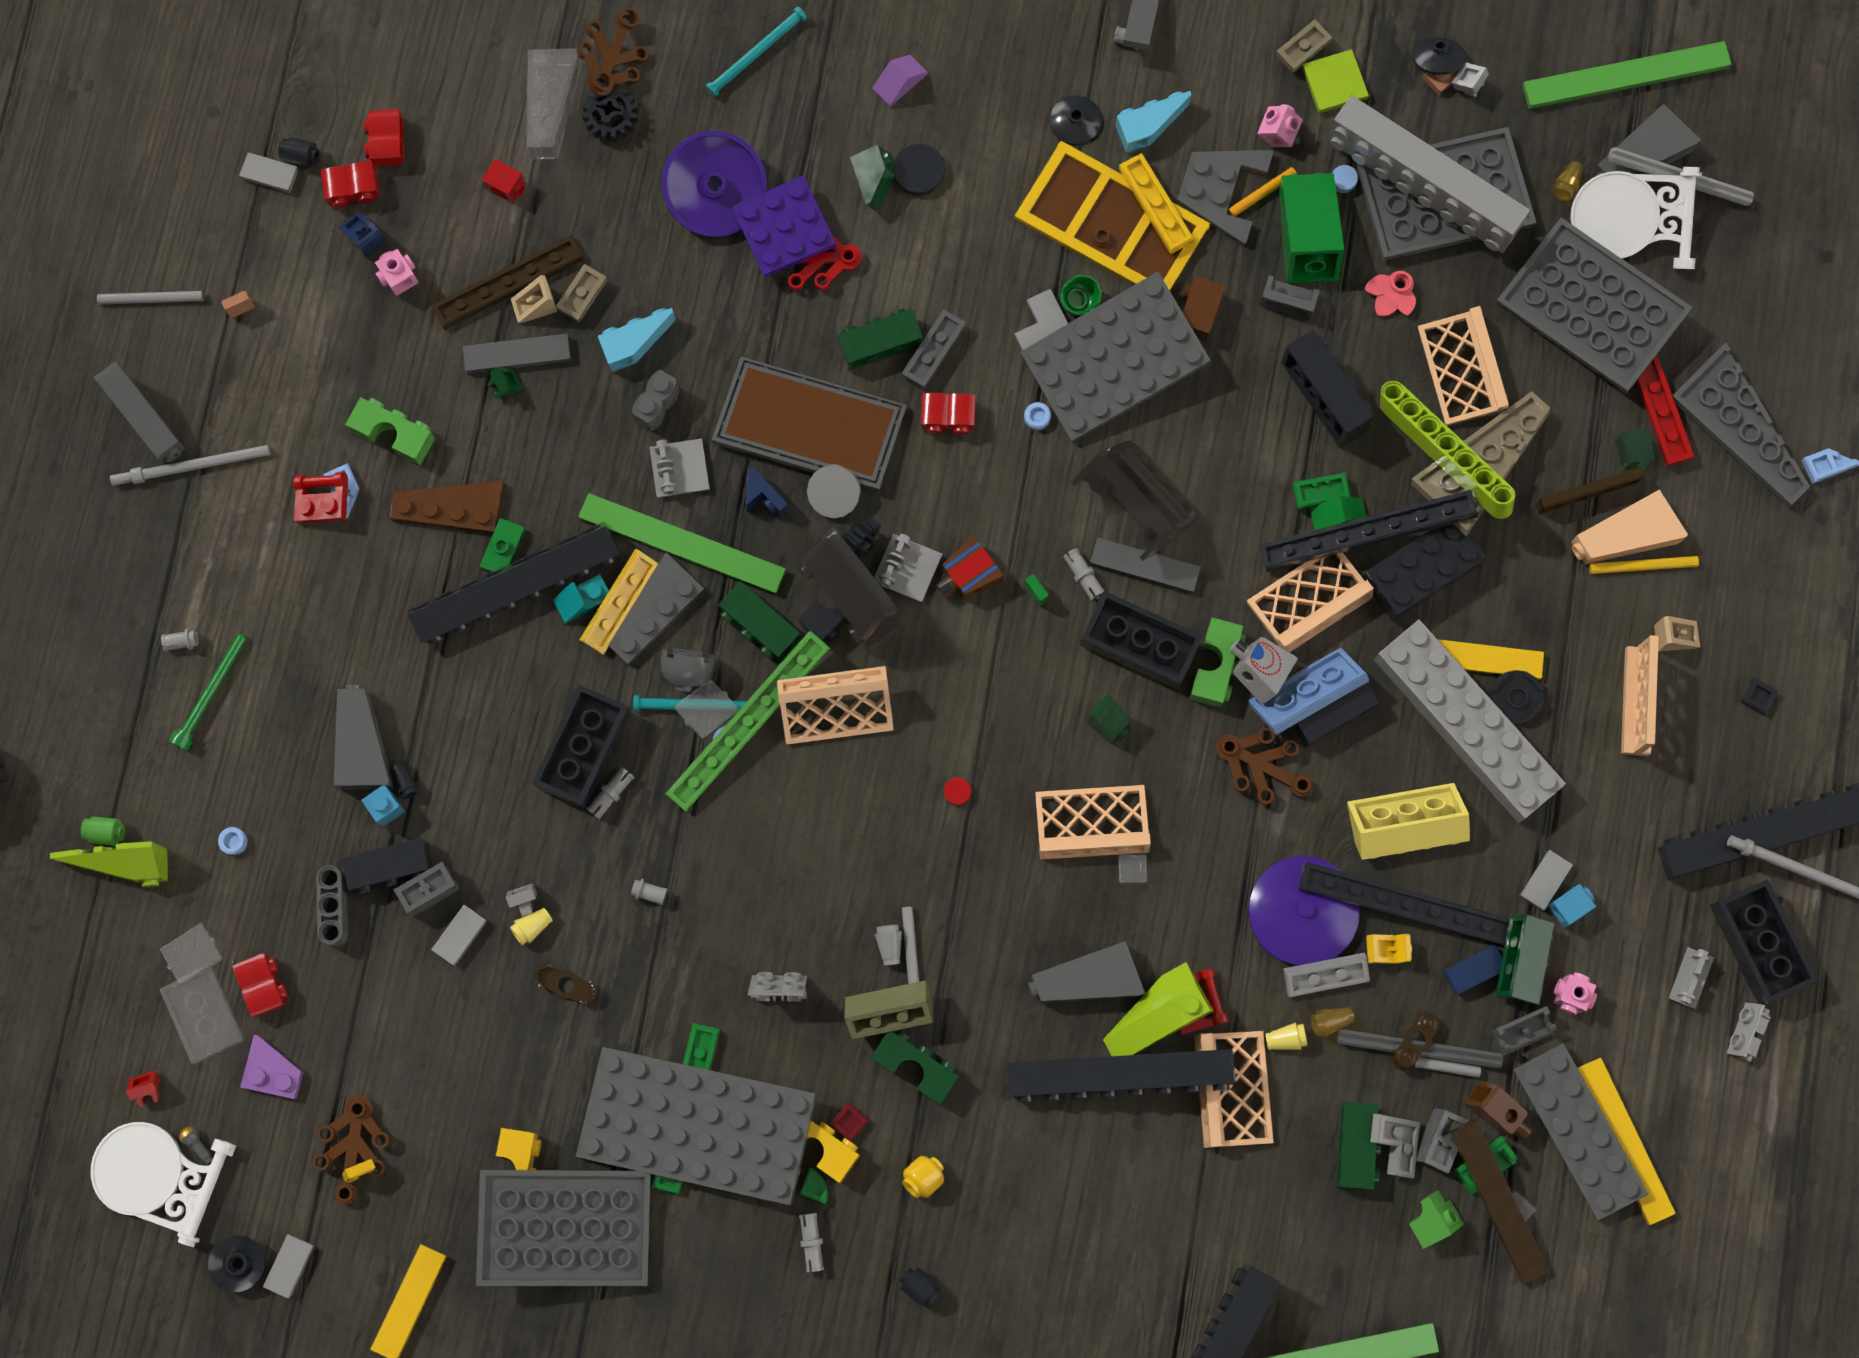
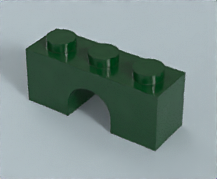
[870,1030,959,1106]

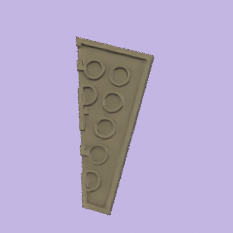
[1411,391,1550,536]

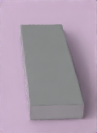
[1283,953,1370,997]

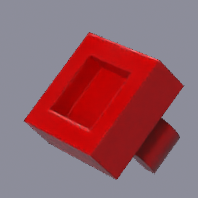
[126,1071,160,1107]

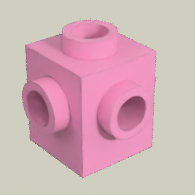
[1257,104,1303,147]
[375,249,419,296]
[1553,973,1597,1015]

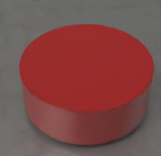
[944,777,971,806]

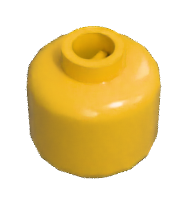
[902,1156,944,1198]

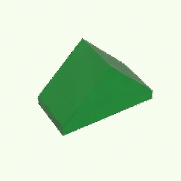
[1309,496,1366,530]

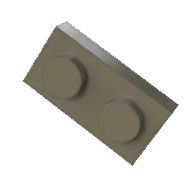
[1276,19,1332,73]
[556,264,607,323]

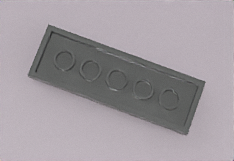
[1514,1043,1648,1220]

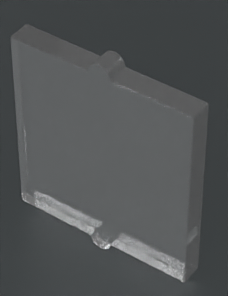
[674,679,739,739]
[160,923,223,986]

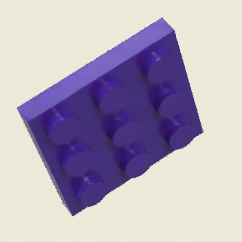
[732,176,836,278]

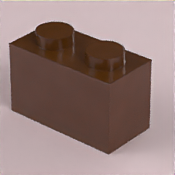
[1180,276,1226,341]

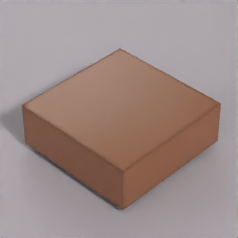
[221,291,255,318]

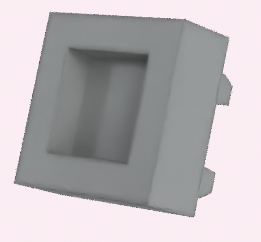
[1451,62,1489,97]
[506,883,537,917]

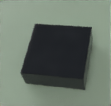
[1740,678,1779,716]

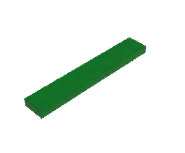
[652,1023,720,1194]

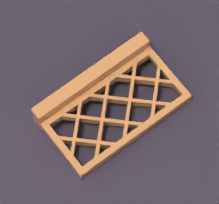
[1418,306,1509,426]
[1247,552,1374,653]
[1621,635,1659,756]
[777,666,894,744]
[1035,785,1150,860]
[1194,1031,1273,1148]

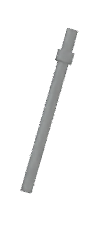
[110,445,271,486]

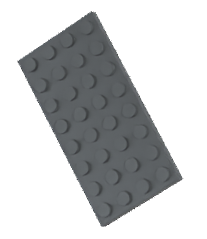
[576,1047,817,1206]

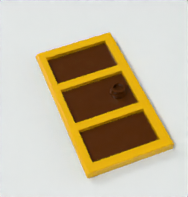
[1014,141,1211,291]

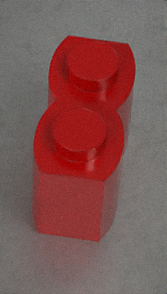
[364,109,405,166]
[321,161,380,208]
[921,393,976,435]
[232,953,289,1018]

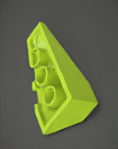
[50,841,168,887]
[1103,962,1213,1056]

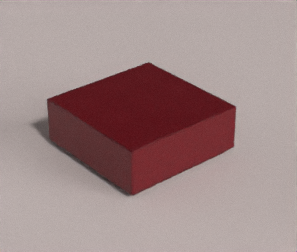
[830,1103,869,1142]

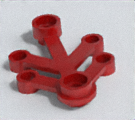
[788,225,862,291]

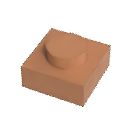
[1421,71,1457,95]

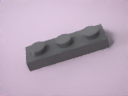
[902,309,966,390]

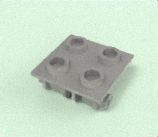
[650,438,710,498]
[873,534,942,602]
[748,972,807,1002]

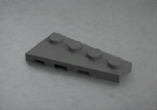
[609,553,705,666]

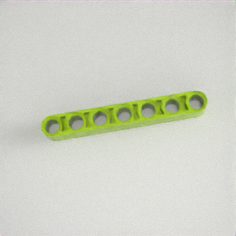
[1380,381,1515,519]

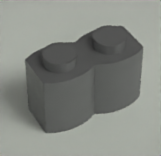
[632,370,679,432]

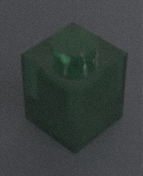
[1615,428,1655,470]

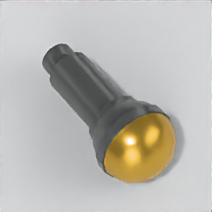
[179,1127,213,1164]

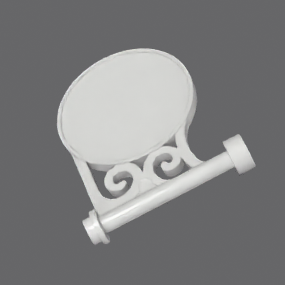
[1570,167,1702,269]
[91,1122,236,1247]

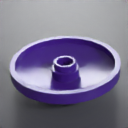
[661,131,767,237]
[1248,856,1359,966]

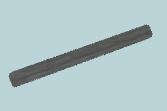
[1337,1029,1503,1069]

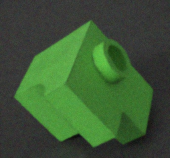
[1409,1190,1464,1249]

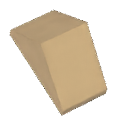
[511,275,558,323]
[1654,616,1700,652]

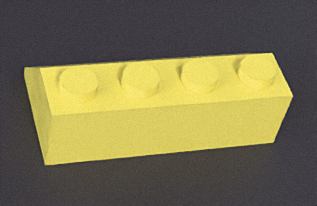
[1347,783,1470,860]

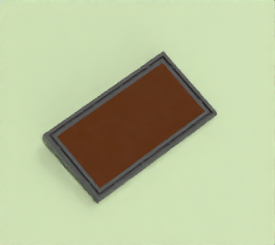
[712,357,908,492]

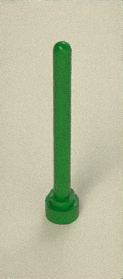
[168,634,247,751]

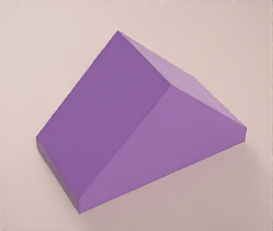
[872,55,928,107]

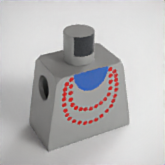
[1229,637,1298,704]

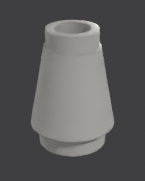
[874,924,902,965]

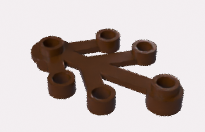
[577,7,649,96]
[1215,728,1313,805]
[313,1095,391,1205]

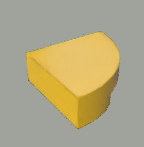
[342,1159,375,1183]

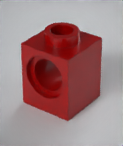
[482,159,526,204]

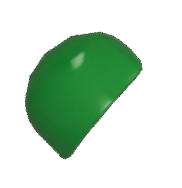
[1060,275,1102,316]

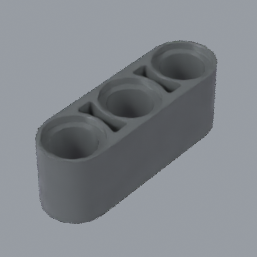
[316,865,348,947]

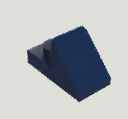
[339,211,385,258]
[745,466,789,517]

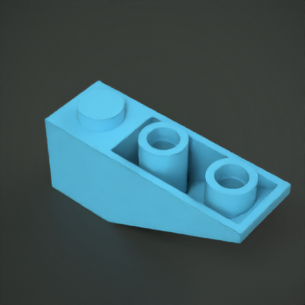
[1115,91,1191,153]
[598,308,676,372]

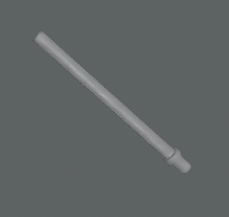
[1727,835,1859,899]

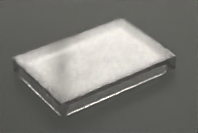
[159,965,244,1064]

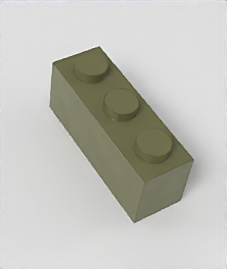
[845,980,933,1039]

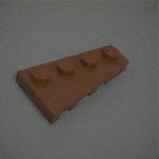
[389,480,505,534]

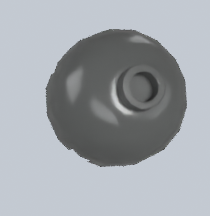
[660,648,716,692]

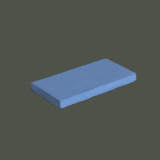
[1249,648,1369,735]

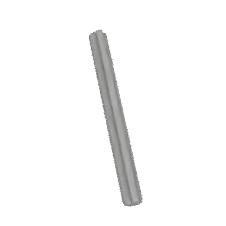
[1608,147,1754,206]

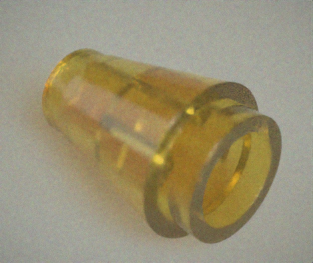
[1552,161,1584,201]
[1310,1007,1354,1037]

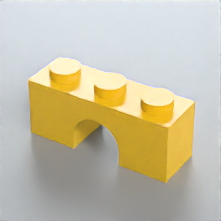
[807,1121,860,1183]
[496,1128,541,1170]

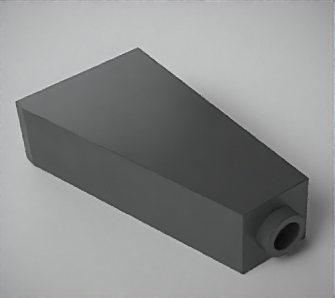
[1592,104,1701,177]
[94,361,185,464]
[334,685,394,790]
[1028,941,1145,1003]

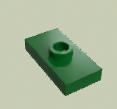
[1292,473,1351,510]
[479,518,526,572]

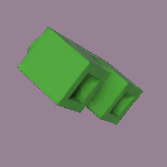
[345,397,435,466]
[1189,618,1246,708]

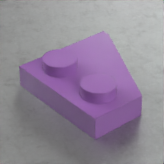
[240,1035,303,1099]

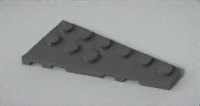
[1672,342,1810,507]

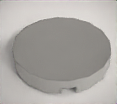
[807,464,861,518]

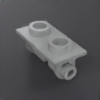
[1669,947,1714,1009]
[1726,1002,1771,1063]

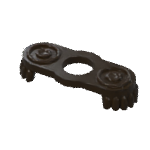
[534,964,597,1005]
[1392,1012,1439,1072]

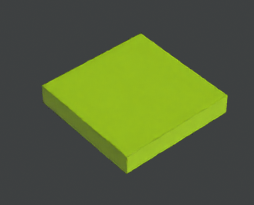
[1302,49,1369,114]

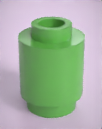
[81,816,125,846]

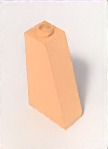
[1571,489,1688,565]

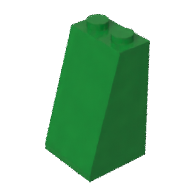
[1279,173,1344,284]

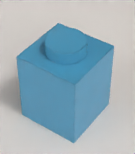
[361,785,406,827]
[1547,884,1596,928]

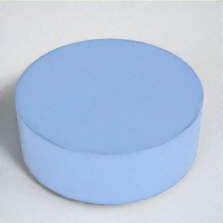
[1333,165,1358,193]
[1024,402,1051,430]
[218,827,248,855]

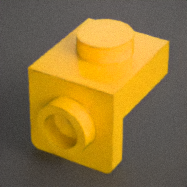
[1367,934,1412,964]

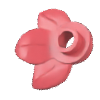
[1365,271,1416,316]

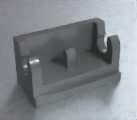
[1260,275,1320,320]
[394,862,460,917]
[1491,1006,1556,1056]
[1416,1109,1468,1173]

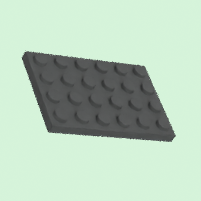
[1356,127,1536,261]
[1496,218,1692,393]
[1021,272,1211,443]
[476,1170,650,1286]

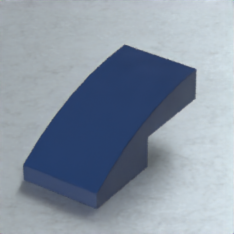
[1443,944,1503,995]

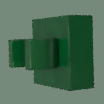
[487,367,524,399]

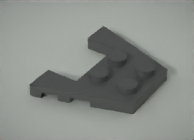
[1177,150,1274,247]

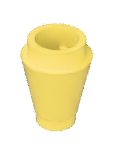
[510,907,553,945]
[1265,1022,1308,1050]

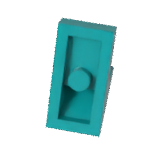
[553,574,609,624]

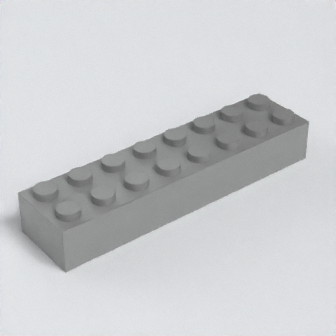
[1327,95,1530,253]
[1374,620,1566,823]

